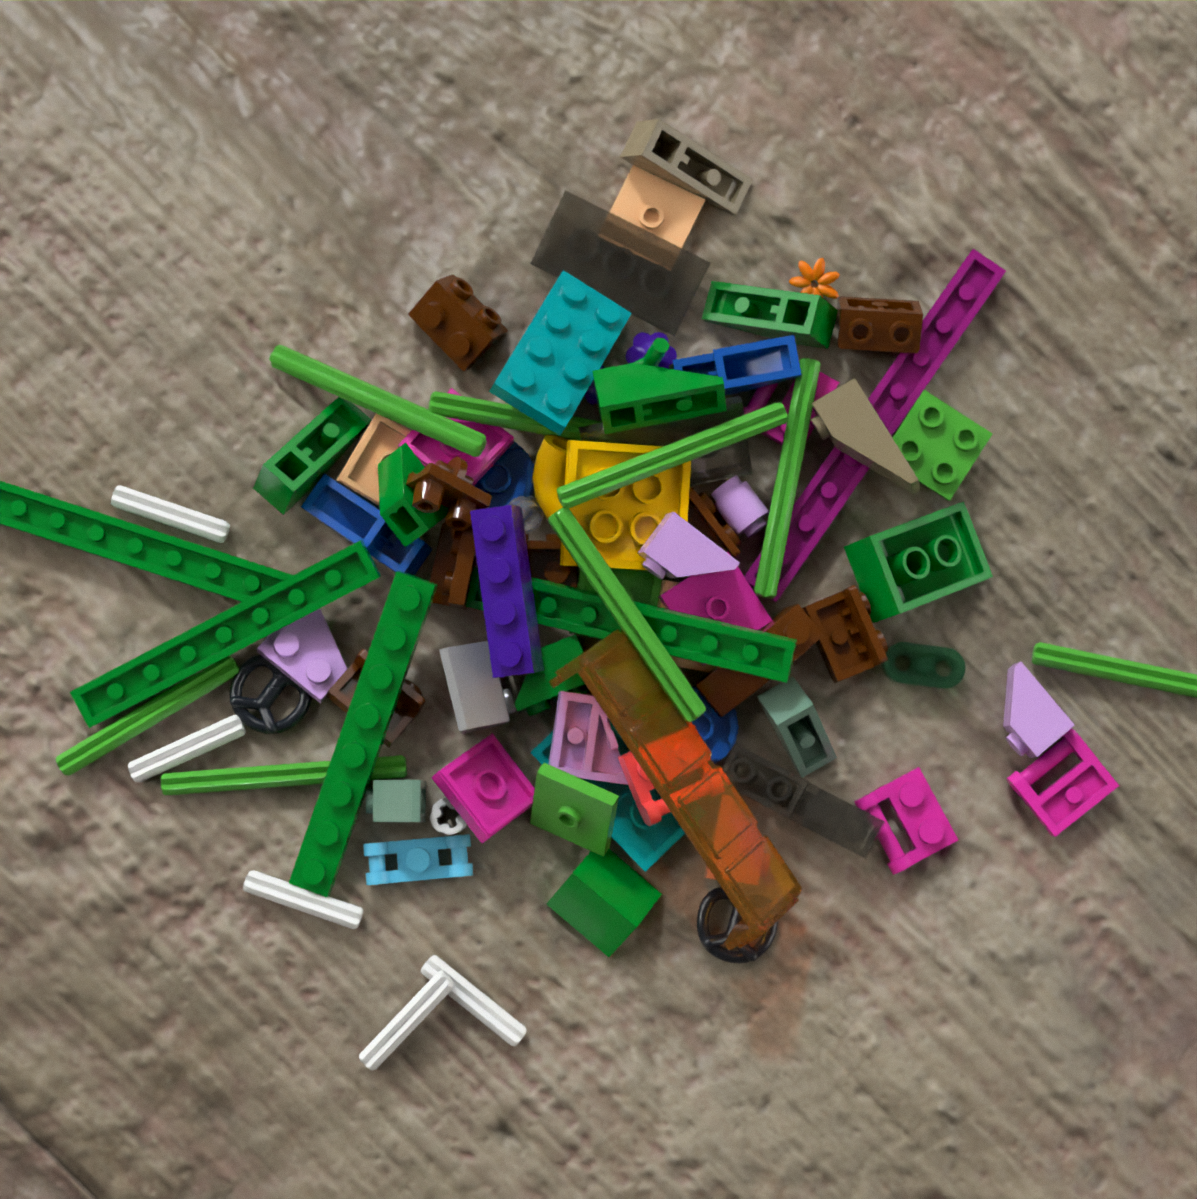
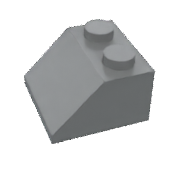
[439,641,516,734]

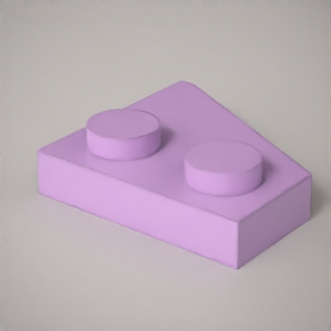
[257,609,347,704]
[549,691,628,785]

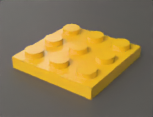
[560,440,691,570]

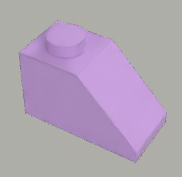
[637,512,740,579]
[1003,662,1075,758]

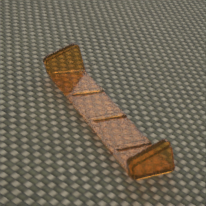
[549,629,802,951]

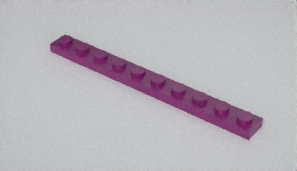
[744,249,1006,603]

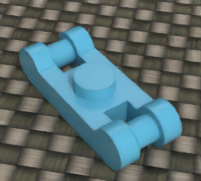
[363,834,473,885]

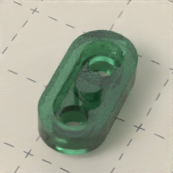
[882,642,966,689]

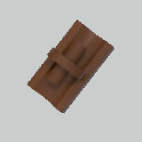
[406,457,492,531]

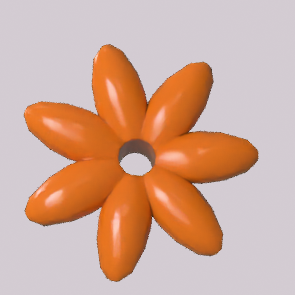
[789,258,840,299]

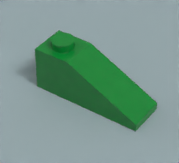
[701,281,838,349]
[592,363,727,434]
[253,397,372,515]

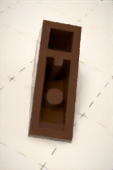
[694,603,824,717]

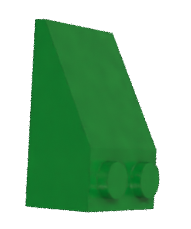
[844,501,993,623]

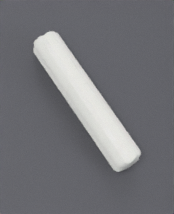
[111,485,230,543]
[128,715,246,783]
[243,870,363,929]
[421,955,527,1046]
[359,971,455,1071]

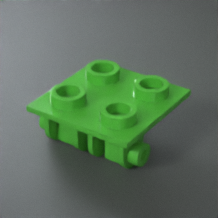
[892,390,993,501]

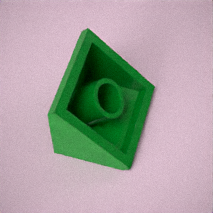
[546,849,662,957]

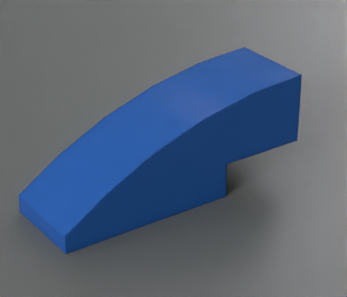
[673,335,802,396]
[301,474,433,576]

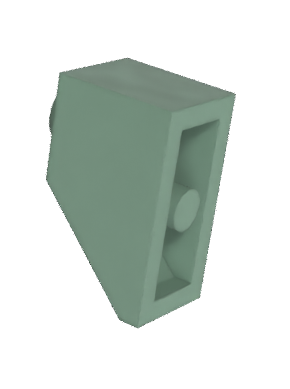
[757,676,837,778]
[366,780,426,822]

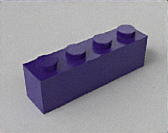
[470,505,544,678]

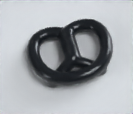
[230,655,312,735]
[697,886,778,964]

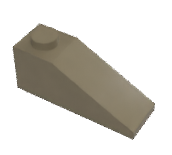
[620,119,753,215]
[811,378,921,495]

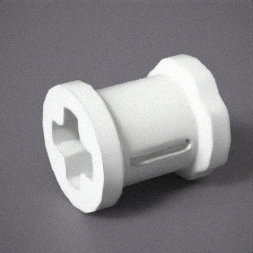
[430,798,467,835]

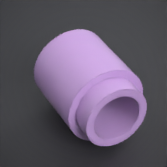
[711,475,769,538]

